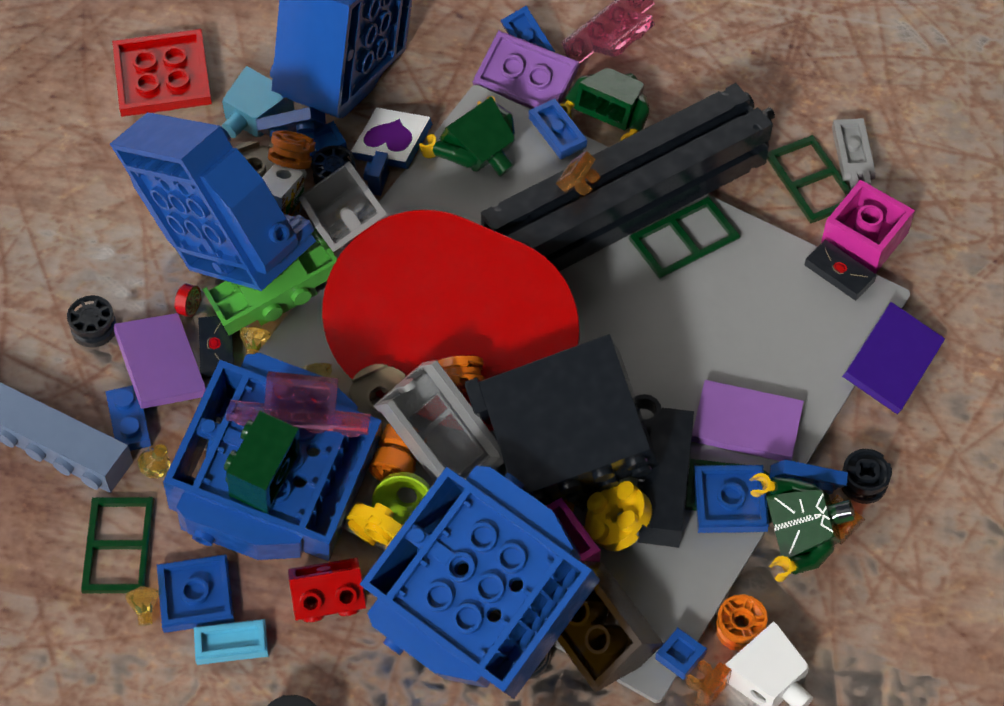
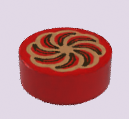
[175,283,201,317]

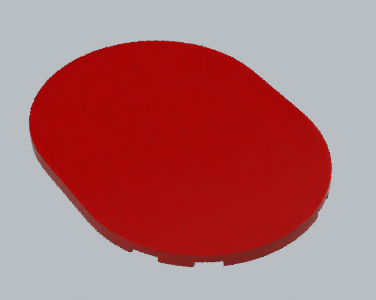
[322,210,580,432]

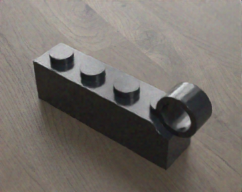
[635,394,694,548]

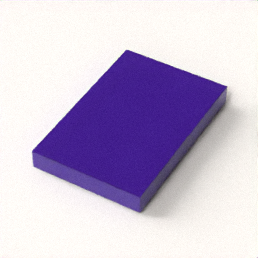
[842,302,945,414]

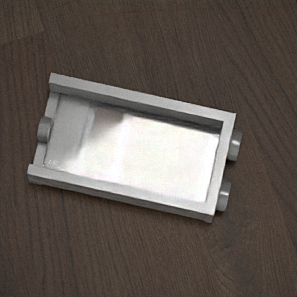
[298,161,387,252]
[374,360,504,483]

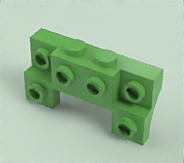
[203,226,337,336]

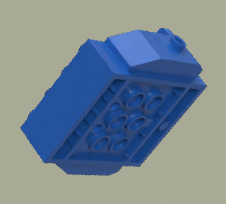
[270,0,412,119]
[110,112,316,291]
[163,353,382,561]
[359,465,600,699]

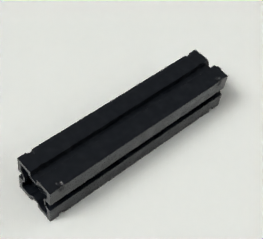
[481,83,775,271]

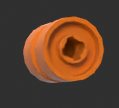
[369,424,426,481]

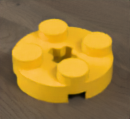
[585,481,652,551]
[346,502,404,552]

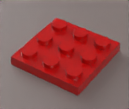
[112,29,212,117]

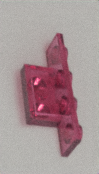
[561,0,655,64]
[226,371,371,437]

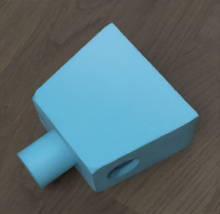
[222,66,294,138]

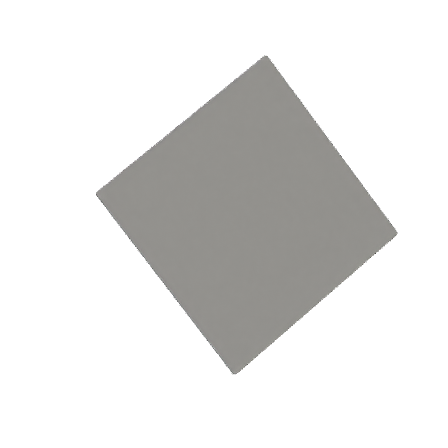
[204,85,910,703]

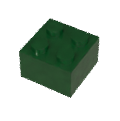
[224,411,300,514]

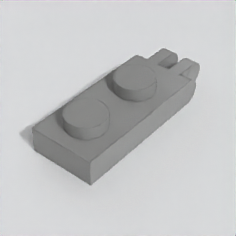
[832,118,875,190]

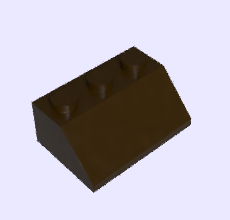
[557,560,664,692]

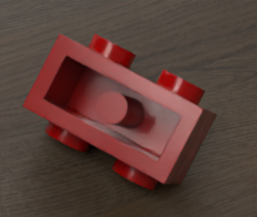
[288,557,366,622]

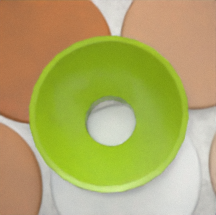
[371,472,431,524]

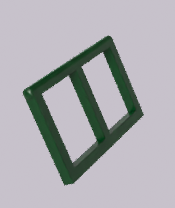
[767,135,851,224]
[629,197,741,279]
[81,497,154,594]

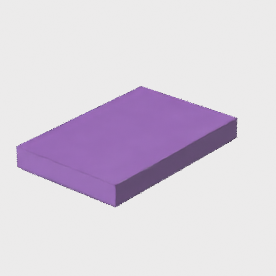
[472,30,580,109]
[114,313,206,409]
[691,380,804,461]

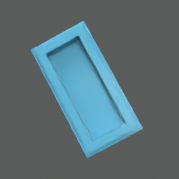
[194,619,269,665]

